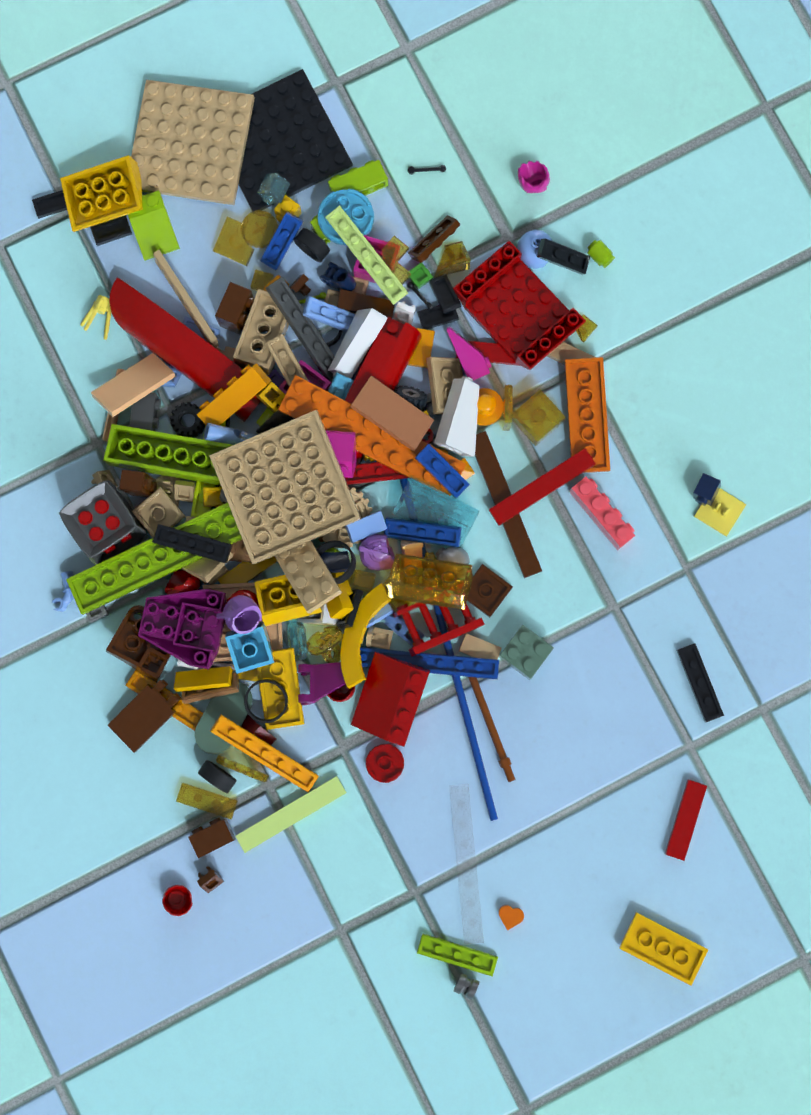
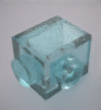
[257,173,290,205]

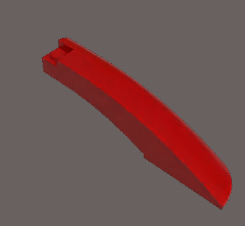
[109,277,261,422]
[345,317,422,464]

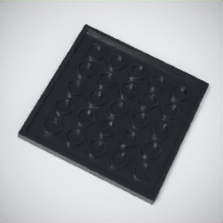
[238,69,353,214]

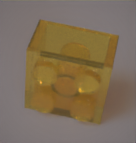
[511,389,566,446]

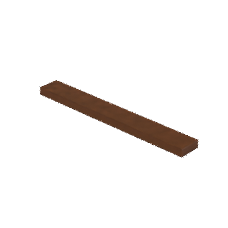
[475,431,542,579]

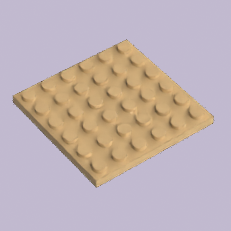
[131,80,255,205]
[210,410,361,564]

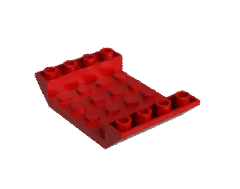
[453,241,586,370]

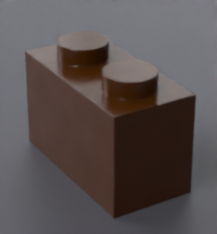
[119,470,157,497]
[188,817,236,858]

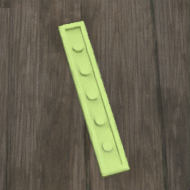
[325,205,408,305]
[235,776,347,853]

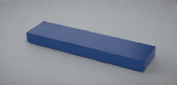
[384,517,462,547]

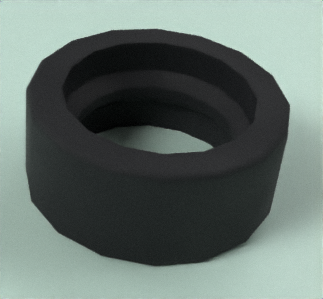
[294,228,330,262]
[198,760,237,793]

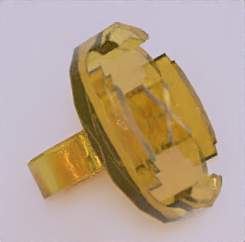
[306,626,343,663]

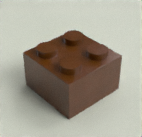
[215,282,254,335]

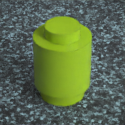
[587,240,615,268]

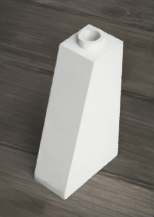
[328,308,387,379]
[434,376,479,457]

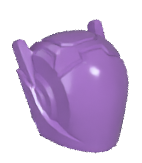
[358,534,397,571]
[216,595,262,634]

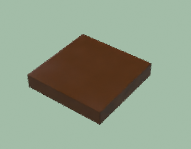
[462,564,513,618]

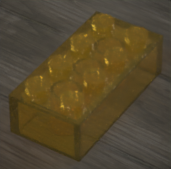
[387,553,473,610]

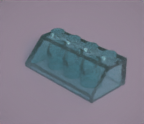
[392,476,480,547]

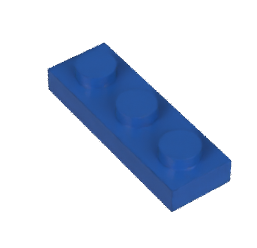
[260,211,304,271]
[415,444,470,498]

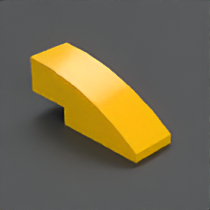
[326,572,354,619]

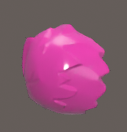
[517,161,550,193]

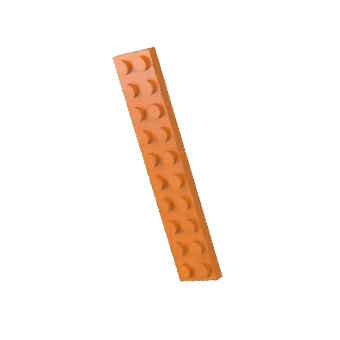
[278,375,466,498]

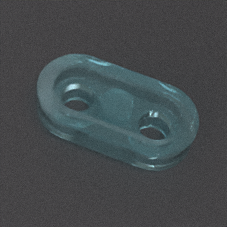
[287,622,309,660]

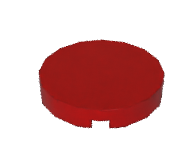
[366,744,404,783]

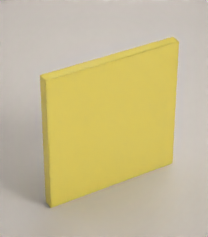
[694,488,746,537]

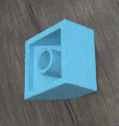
[225,621,274,674]

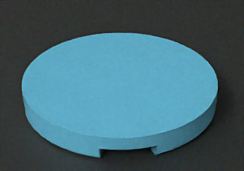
[318,189,374,245]

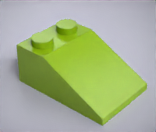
[128,190,180,261]

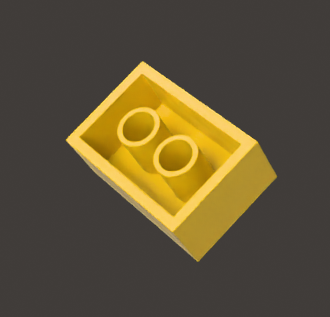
[254,575,322,626]

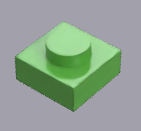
[407,263,433,289]

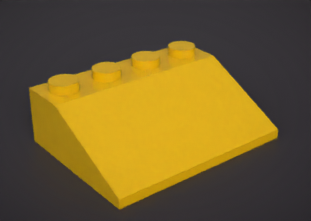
[60,155,143,232]

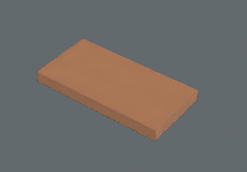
[350,376,434,451]

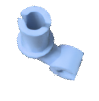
[52,571,74,612]

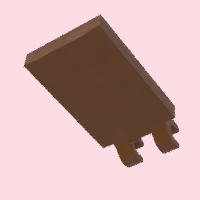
[108,679,182,753]

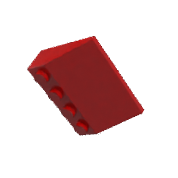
[351,651,430,747]

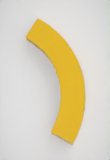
[340,583,392,689]

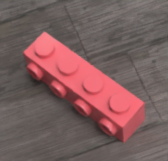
[569,476,635,550]

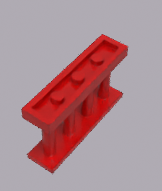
[393,581,485,657]

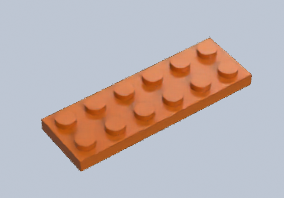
[564,357,610,473]

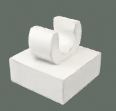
[393,301,416,324]

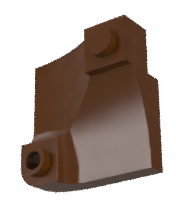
[106,605,171,682]

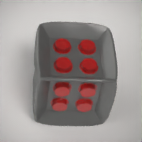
[59,480,147,565]

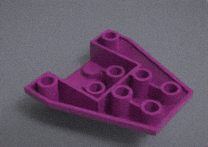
[138,589,226,669]

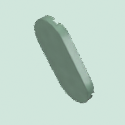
[195,682,252,754]

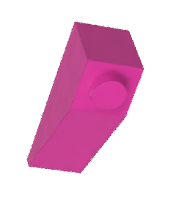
[446,327,492,381]

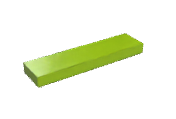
[417,933,498,977]

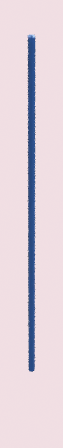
[400,478,498,821]

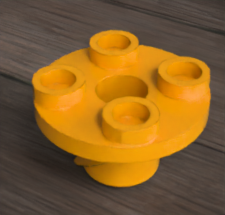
[477,388,504,426]

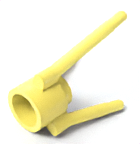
[80,295,112,340]

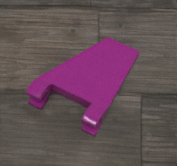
[298,662,346,705]

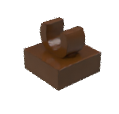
[289,274,311,296]
[197,866,224,893]

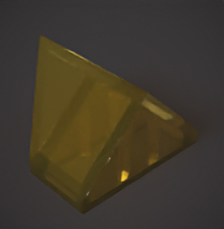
[434,241,471,278]

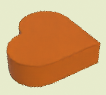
[499,905,524,931]

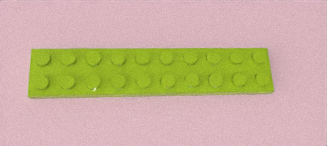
[66,502,242,615]

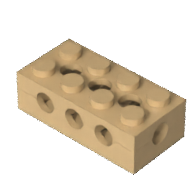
[233,289,289,375]

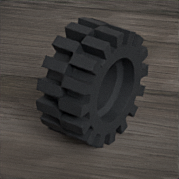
[170,402,205,438]

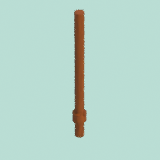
[468,677,516,782]

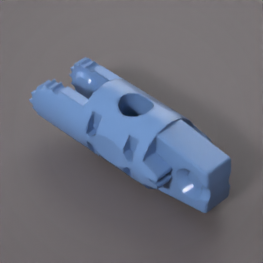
[384,610,424,647]

